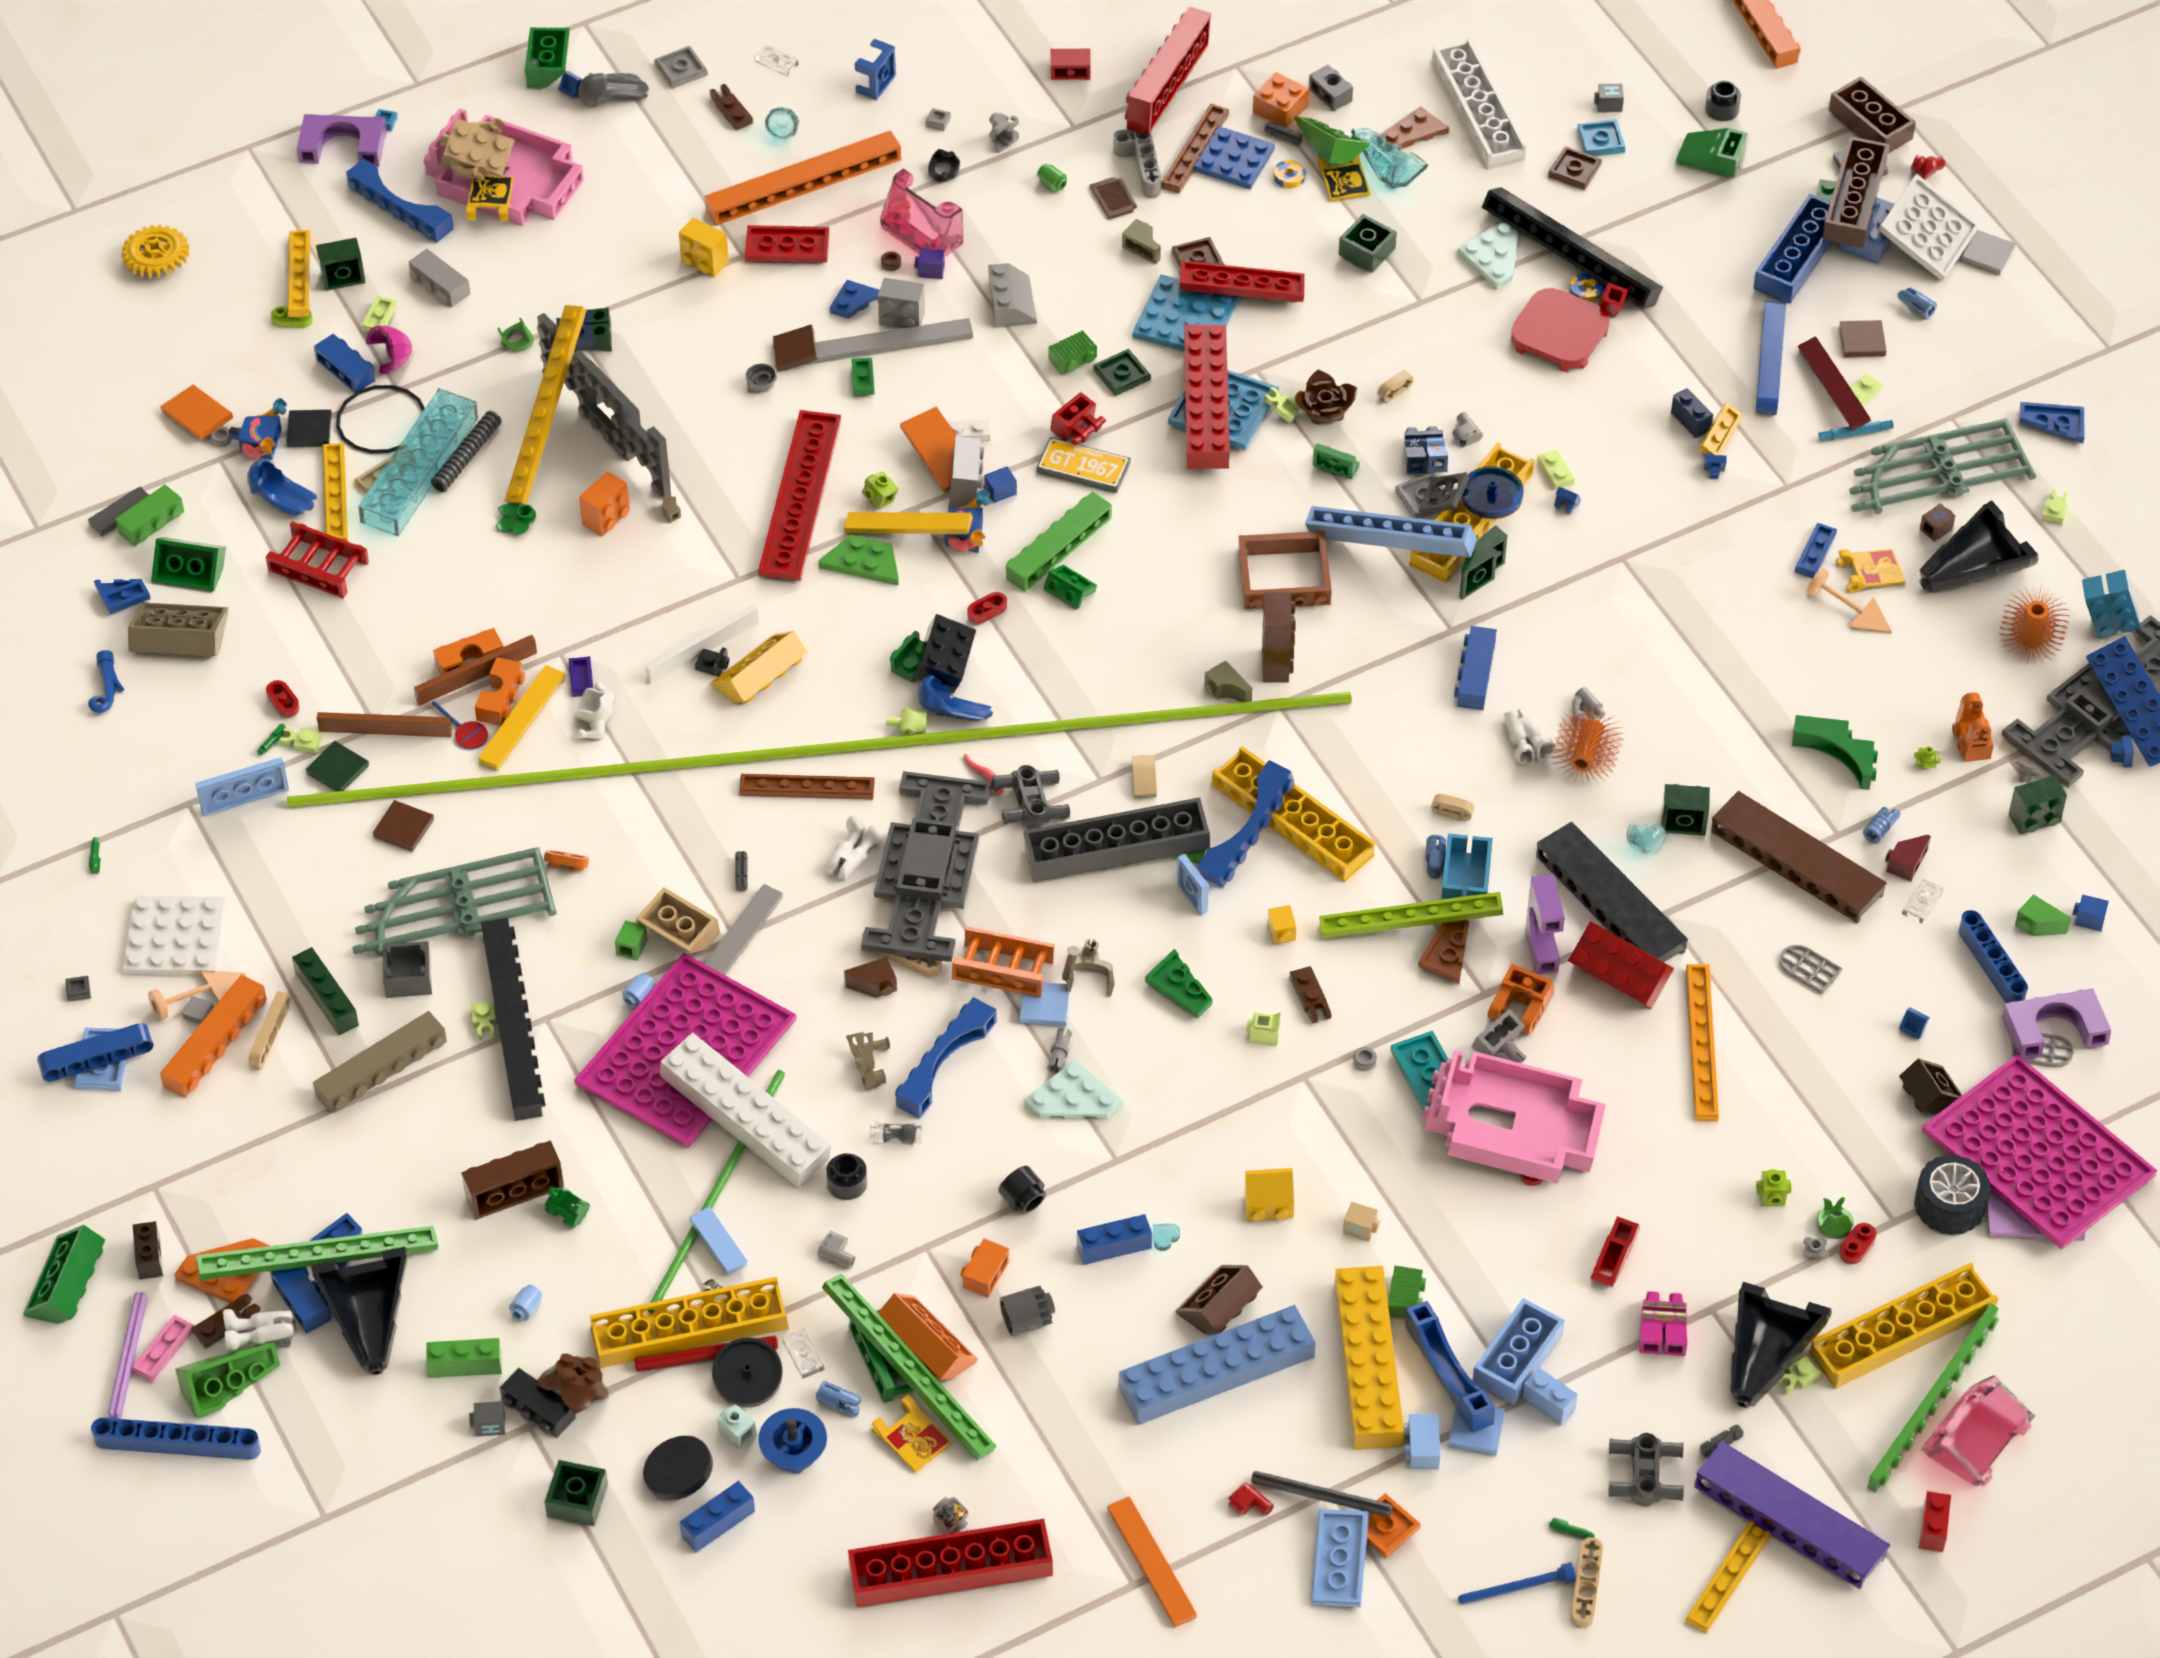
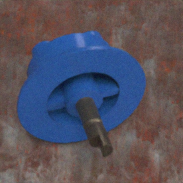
[758,1408,827,1474]

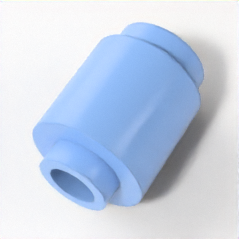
[622,973,655,1007]
[509,1284,543,1320]

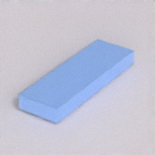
[689,1207,748,1275]

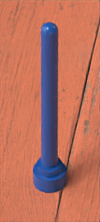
[1458,1562,1576,1604]

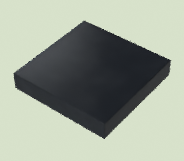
[286,409,332,447]

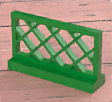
[848,1310,939,1403]

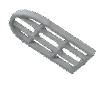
[1780,944,1843,994]
[2012,1033,2074,1067]

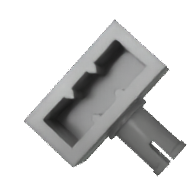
[1471,1009,1527,1063]

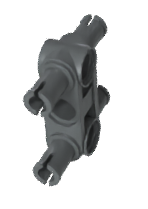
[991,765,1070,829]
[1608,1432,1684,1507]

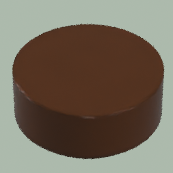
[881,251,902,271]

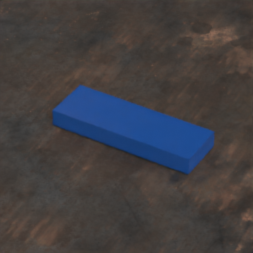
[1794,522,1838,578]

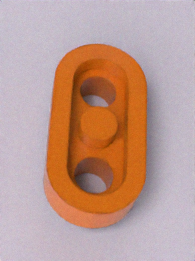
[544,850,589,871]

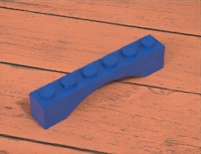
[346,159,454,243]
[1197,760,1295,888]
[895,997,997,1119]
[1405,1300,1495,1433]

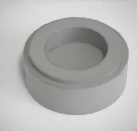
[210,427,232,447]
[1353,1047,1377,1071]

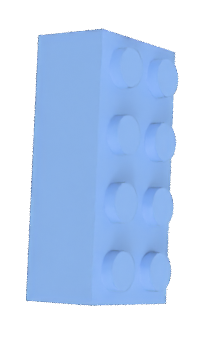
[1472,1298,1565,1405]

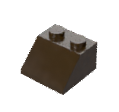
[1899,1058,1962,1115]

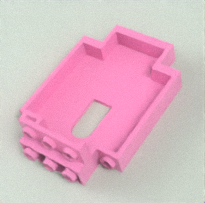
[423,108,584,226]
[1422,1050,1606,1184]

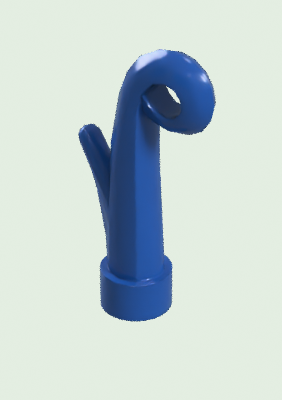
[88,650,124,713]

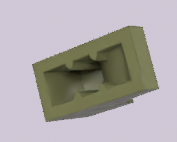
[1122,218,1161,264]
[1204,660,1253,702]

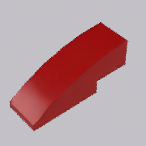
[1590,1216,1640,1287]

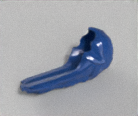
[247,459,317,516]
[917,675,993,721]

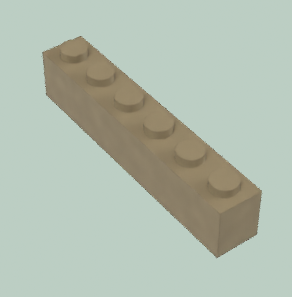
[313,1011,447,1113]

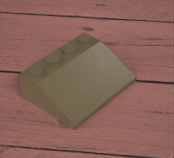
[128,602,229,658]

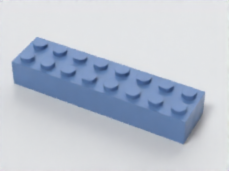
[1118,1305,1316,1425]

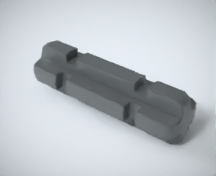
[1264,121,1303,144]
[735,851,748,891]
[1699,1424,1744,1457]

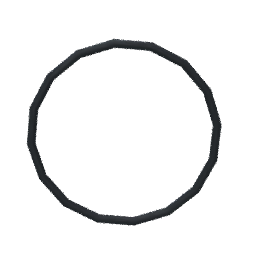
[336,385,427,453]

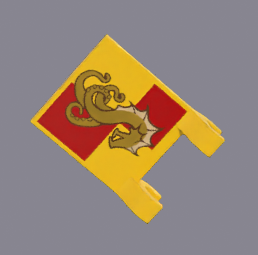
[1836,549,1906,593]
[871,1394,952,1473]

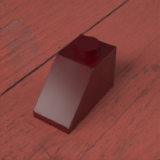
[1885,834,1931,882]

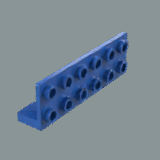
[2086,636,2160,767]

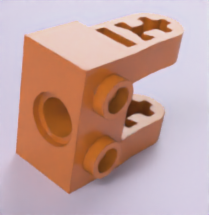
[1952,692,1994,762]
[1487,964,1554,1035]

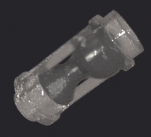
[869,1121,922,1146]

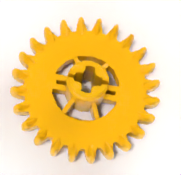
[121,225,190,279]

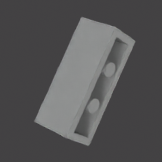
[408,249,471,307]

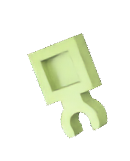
[1263,387,1301,423]
[2041,489,2068,524]
[280,728,323,754]
[470,1000,497,1040]
[1777,1356,1822,1395]

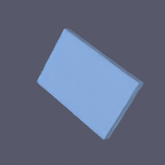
[74,1027,127,1091]

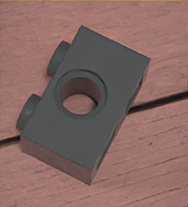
[1309,64,1354,112]

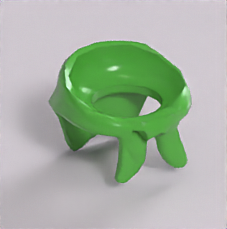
[497,317,534,351]
[1817,1197,1854,1238]

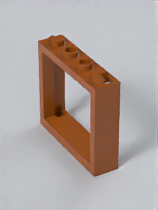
[1238,531,1332,609]

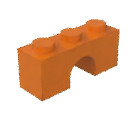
[433,628,504,675]
[474,657,525,726]

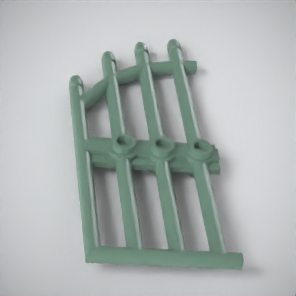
[1849,418,2036,514]
[352,847,557,956]

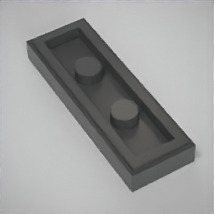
[88,486,149,536]

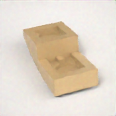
[1132,755,1157,797]

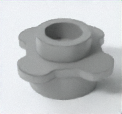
[1803,1237,1828,1260]

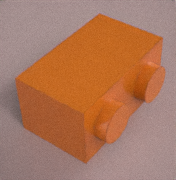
[960,1238,1010,1298]

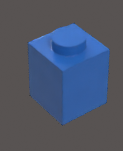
[982,466,1017,503]
[2072,894,2109,932]

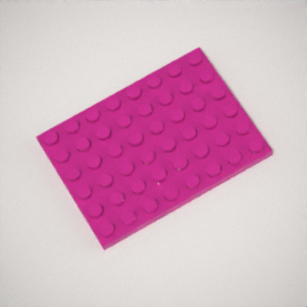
[574,953,797,1148]
[1921,1054,2158,1250]

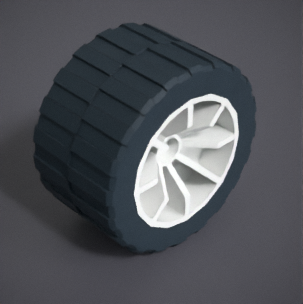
[1914,1155,1991,1235]

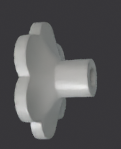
[2015,761,2042,781]

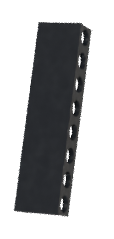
[1536,821,1688,962]

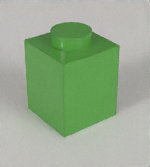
[615,920,648,961]

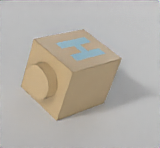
[1343,1201,1381,1241]

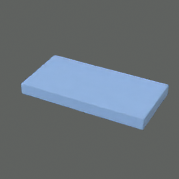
[195,757,289,816]
[1311,1509,1369,1608]

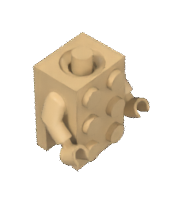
[440,118,515,181]

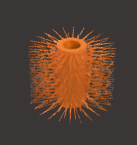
[1999,585,2070,665]
[1549,705,1626,786]

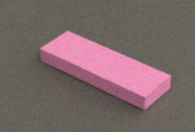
[131,1314,194,1383]

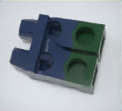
[556,307,612,352]

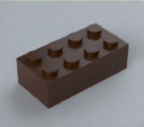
[1828,76,1916,154]
[1262,592,1296,682]
[461,1140,564,1220]

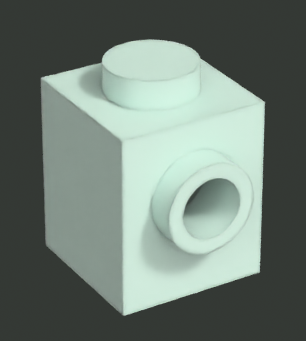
[717,1404,756,1449]

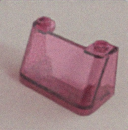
[880,168,963,257]
[1921,1375,2035,1486]

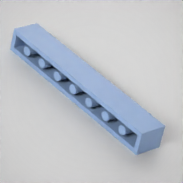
[1305,506,1477,558]

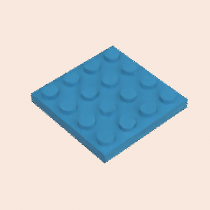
[1132,274,1239,351]
[1168,370,1279,451]

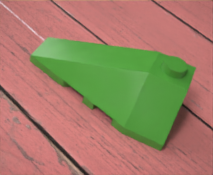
[1294,116,1370,166]
[175,1341,280,1418]

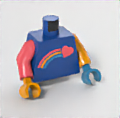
[229,398,287,460]
[945,489,991,553]

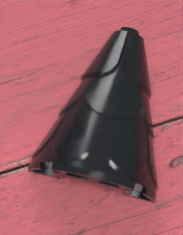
[1919,500,2039,593]
[311,1246,408,1375]
[1730,1281,1832,1408]

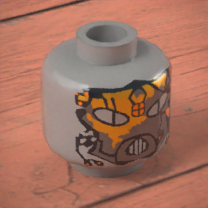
[932,1496,969,1534]

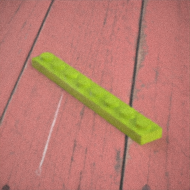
[1319,892,1504,939]

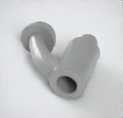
[1571,687,1606,726]

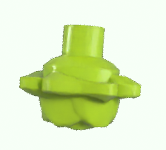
[1914,746,1941,769]

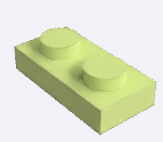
[361,296,397,332]
[1850,373,1883,405]
[1537,449,1575,490]

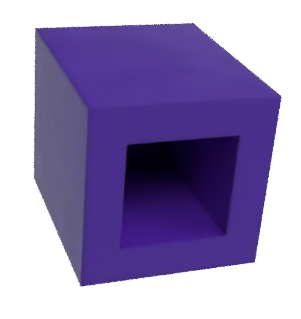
[914,248,945,279]

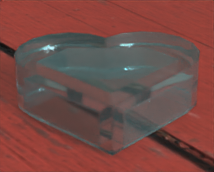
[1153,1223,1181,1251]

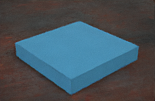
[1577,119,1626,156]

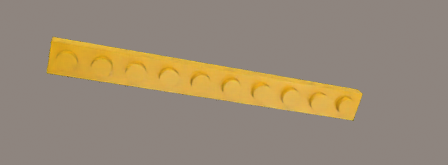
[504,305,586,505]

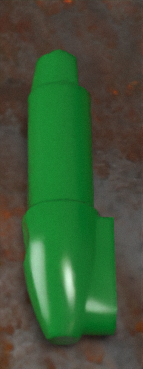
[257,723,286,755]
[88,837,101,873]
[1549,1518,1595,1539]

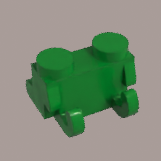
[544,1187,590,1228]

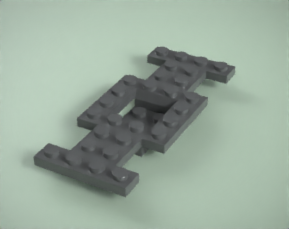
[537,313,672,497]
[2001,615,2160,787]
[861,771,991,962]

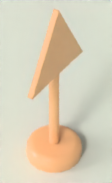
[1806,568,1892,633]
[148,971,246,1021]

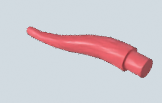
[963,754,1004,795]

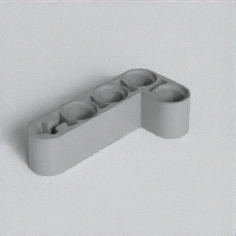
[1113,129,1161,198]

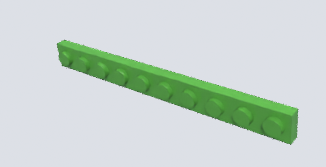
[195,1225,438,1280]
[822,1273,997,1461]
[1867,1303,2000,1493]

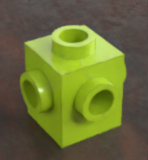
[862,471,899,510]
[1756,1169,1791,1206]

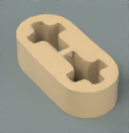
[1377,370,1414,402]
[1431,794,1475,821]

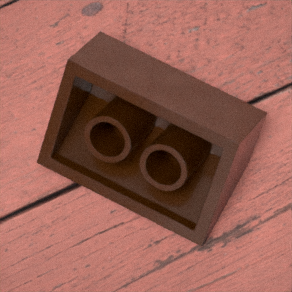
[1175,1265,1263,1334]

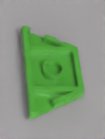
[818,535,899,585]

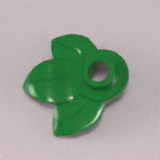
[496,503,536,536]

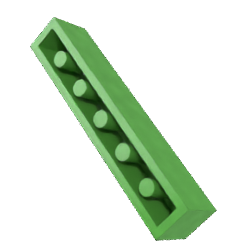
[1005,491,1112,592]

